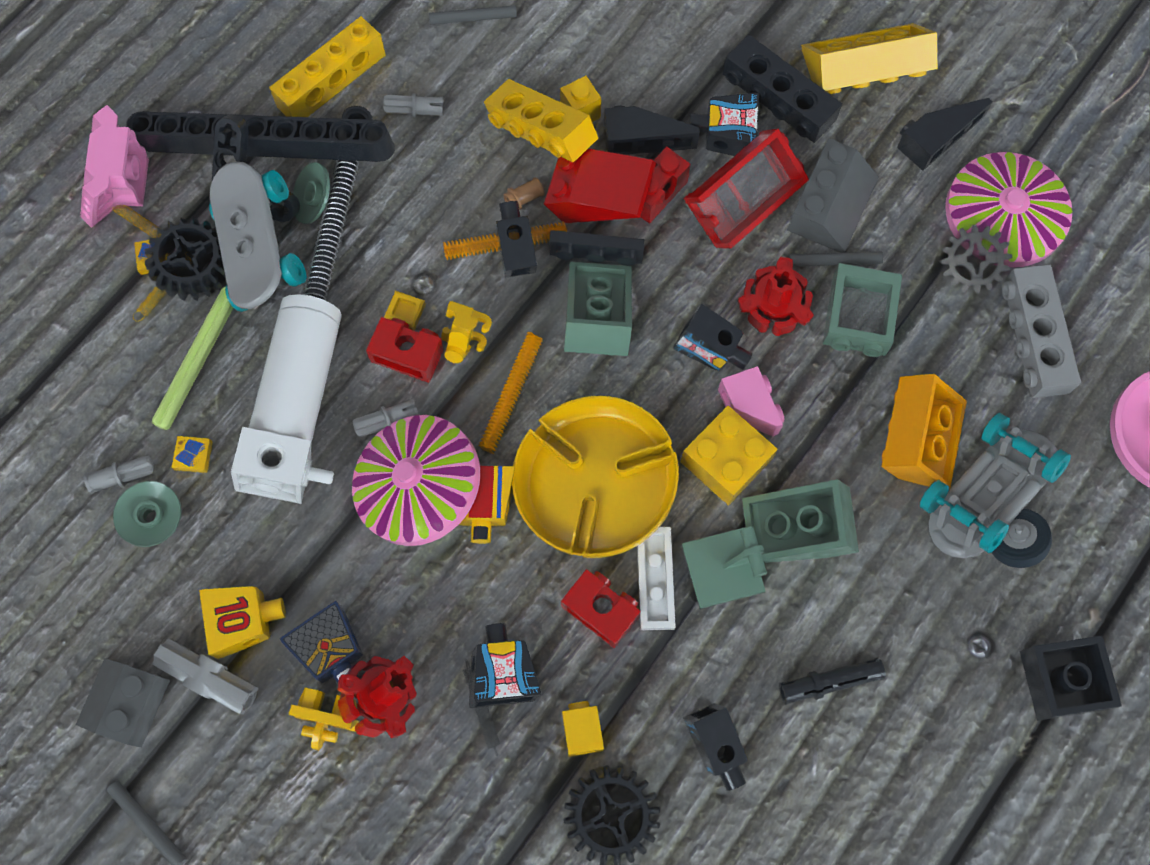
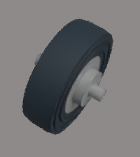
[992,509,1052,568]

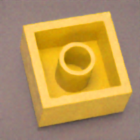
[680,405,778,506]

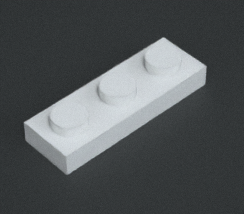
[637,527,675,630]

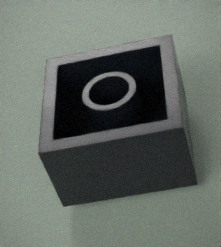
[1020,635,1122,721]

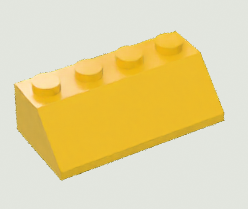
[801,23,938,94]

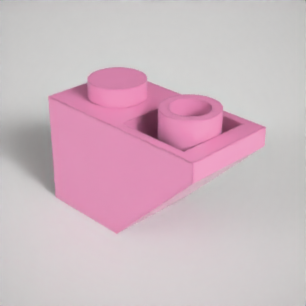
[718,366,785,436]

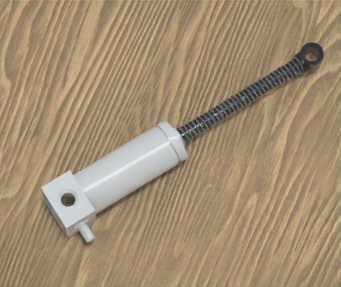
[231,106,372,504]

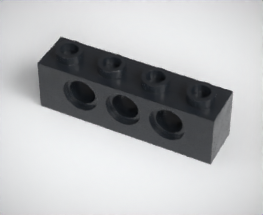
[723,35,842,143]

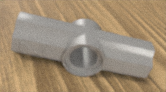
[152,638,259,715]

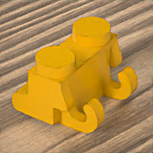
[441,301,492,363]

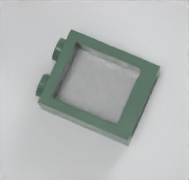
[823,263,902,357]

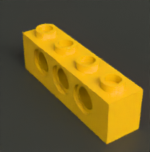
[269,16,386,117]
[484,79,599,162]

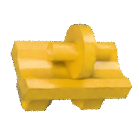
[289,687,359,750]

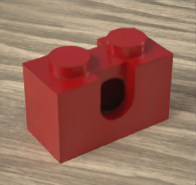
[640,146,691,224]
[366,317,444,383]
[561,569,641,649]

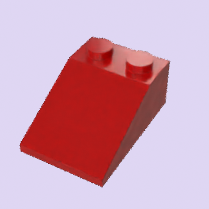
[544,148,656,223]

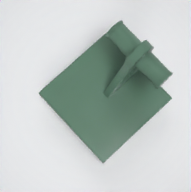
[682,526,768,609]

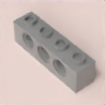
[1002,265,1081,398]

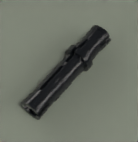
[779,657,886,705]

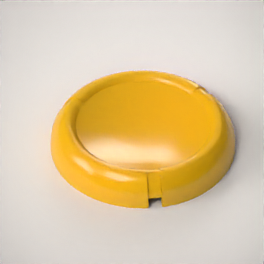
[512,396,679,558]

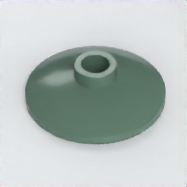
[293,162,330,224]
[113,481,182,547]

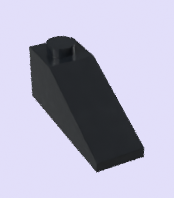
[897,98,993,171]
[604,105,700,155]

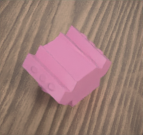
[81,105,149,228]

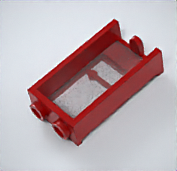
[683,128,809,249]

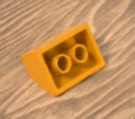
[881,374,967,490]

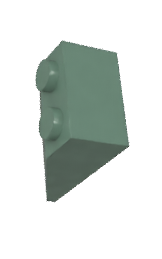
[564,261,632,356]
[742,479,859,563]

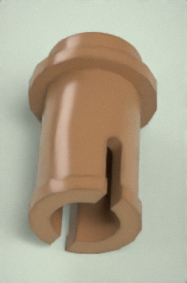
[503,177,545,210]

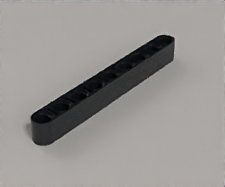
[126,111,395,162]

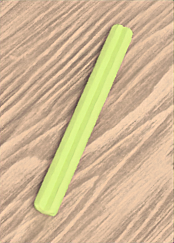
[152,287,233,430]

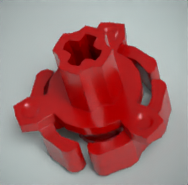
[737,257,814,336]
[337,656,417,739]

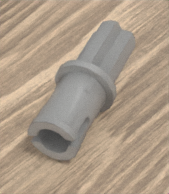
[383,93,444,117]
[352,399,419,437]
[84,456,154,494]

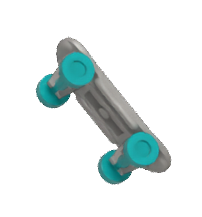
[209,162,307,312]
[920,413,1071,558]

